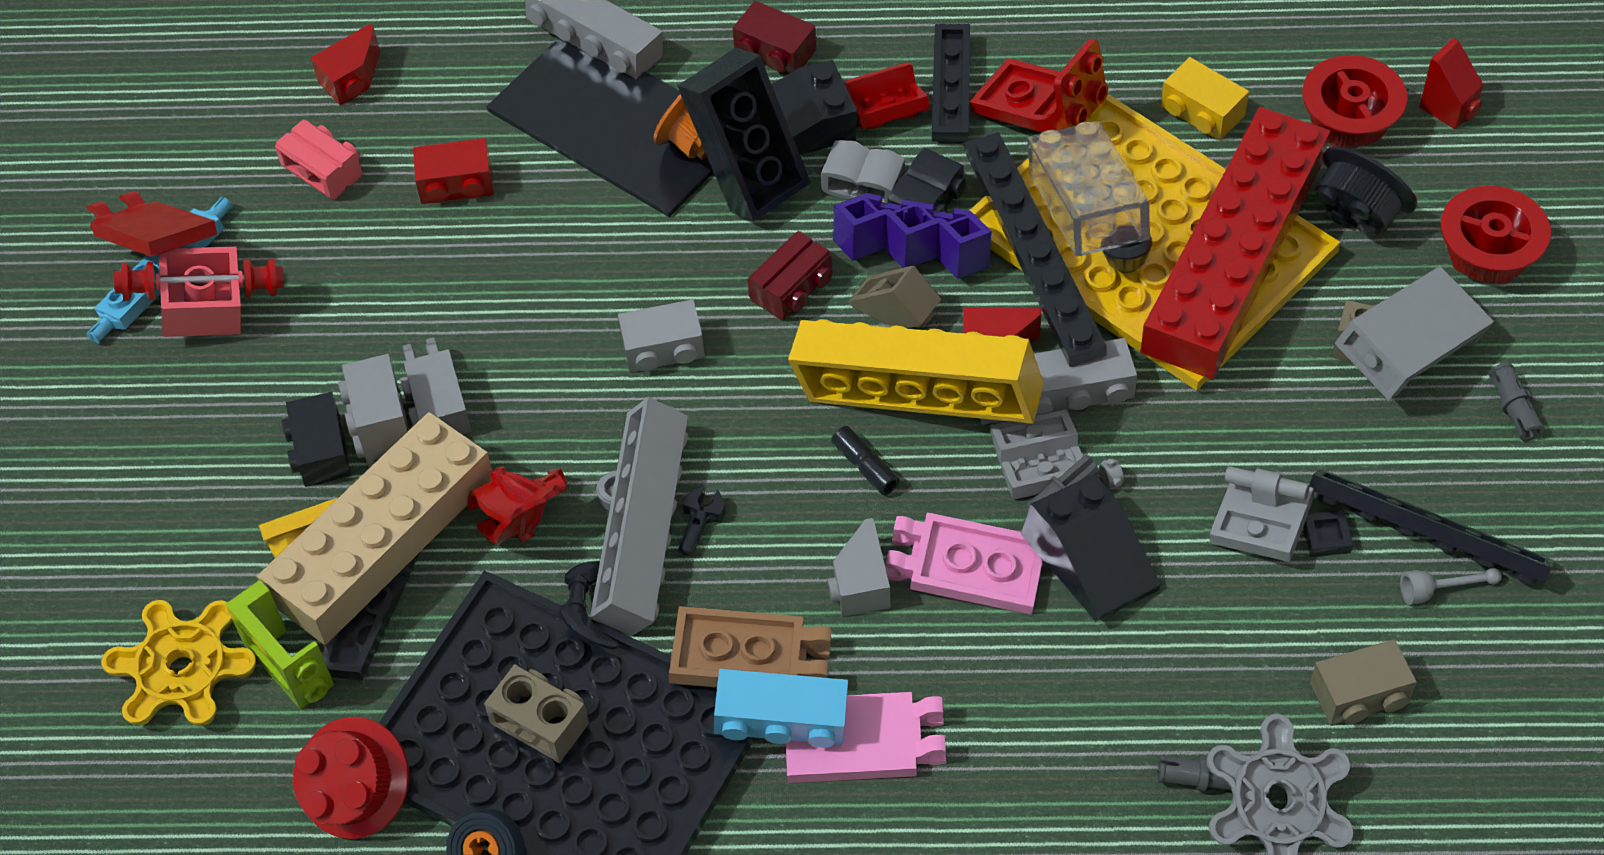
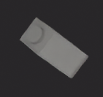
[827,518,891,617]

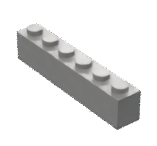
[590,397,688,636]

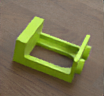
[225,580,334,710]

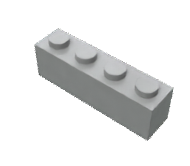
[525,0,663,79]
[980,338,1137,425]

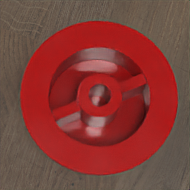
[1302,55,1407,148]
[1440,185,1551,284]
[292,717,409,839]

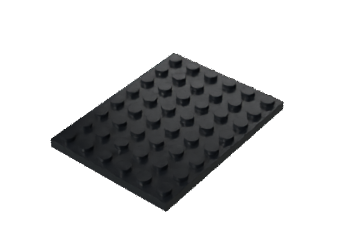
[379,570,755,855]

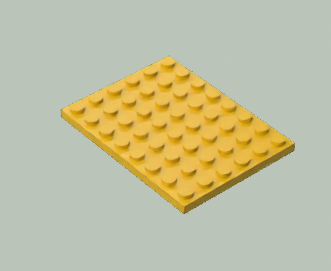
[969,94,1340,391]

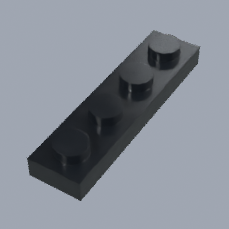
[932,24,970,142]

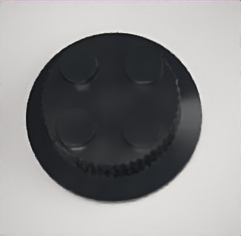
[1315,146,1418,238]

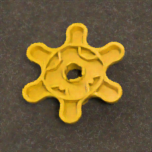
[101,600,256,726]

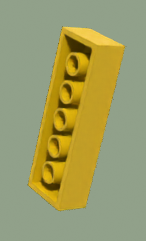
[788,319,1044,424]

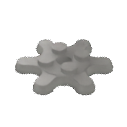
[1207,714,1353,855]

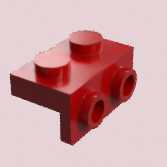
[844,62,930,129]

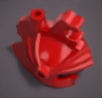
[467,466,568,545]

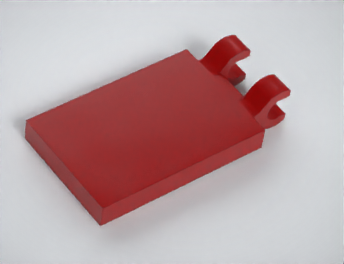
[86,191,217,257]

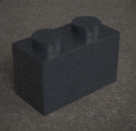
[282,392,352,487]

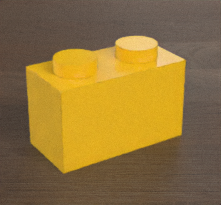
[1161,57,1249,141]

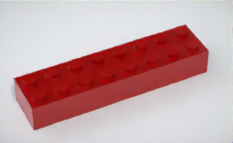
[1140,106,1331,380]

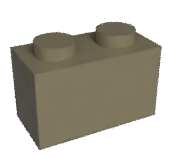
[1310,639,1416,726]

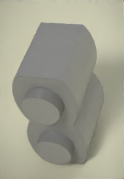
[821,140,905,203]

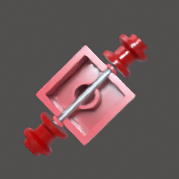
[114,247,284,337]

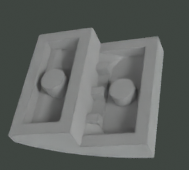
[990,409,1083,500]

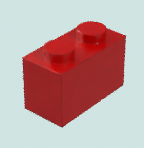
[413,138,494,204]

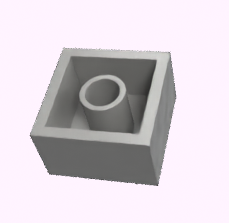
[338,354,409,468]

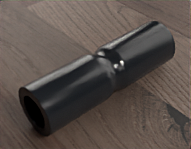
[831,426,900,495]

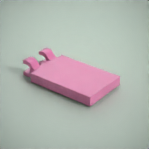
[885,512,1043,615]
[786,692,946,783]

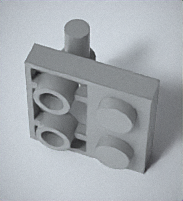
[1209,466,1314,562]

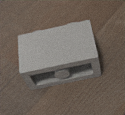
[618,299,705,373]

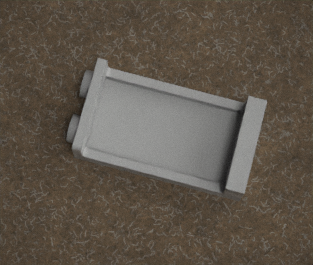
[1335,266,1494,401]

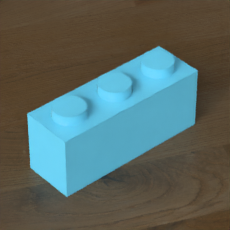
[714,669,848,748]

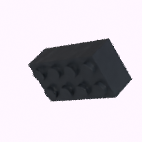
[677,48,811,221]

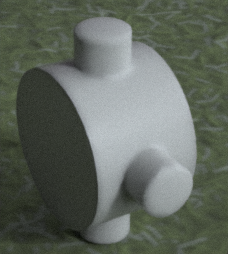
[1099,459,1124,488]

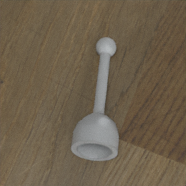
[1400,568,1502,605]

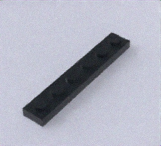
[1309,468,1555,584]

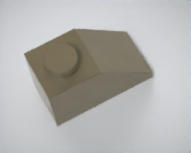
[848,265,941,328]

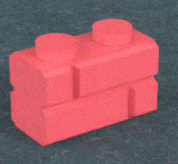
[275,119,362,200]

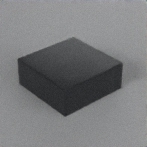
[1303,510,1353,557]

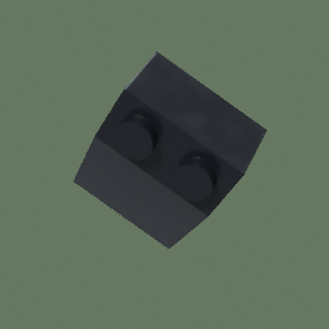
[772,60,857,154]
[1021,474,1161,621]

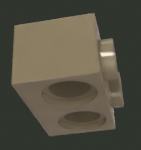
[484,664,589,763]

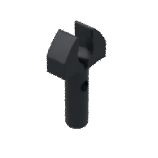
[678,486,725,557]

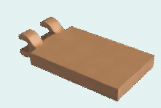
[669,606,832,687]

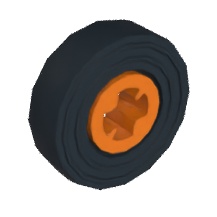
[446,809,525,855]

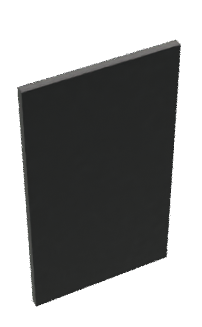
[486,38,713,217]

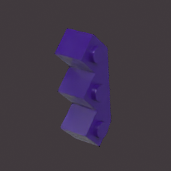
[833,193,992,279]

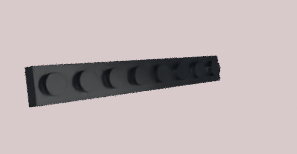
[964,132,1107,367]

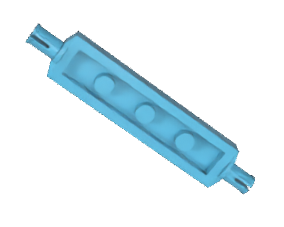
[86,197,233,344]

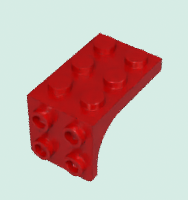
[969,39,1108,140]

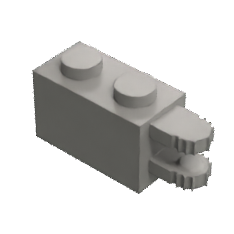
[400,337,472,434]

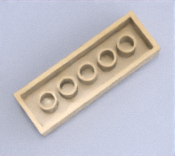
[256,412,492,645]

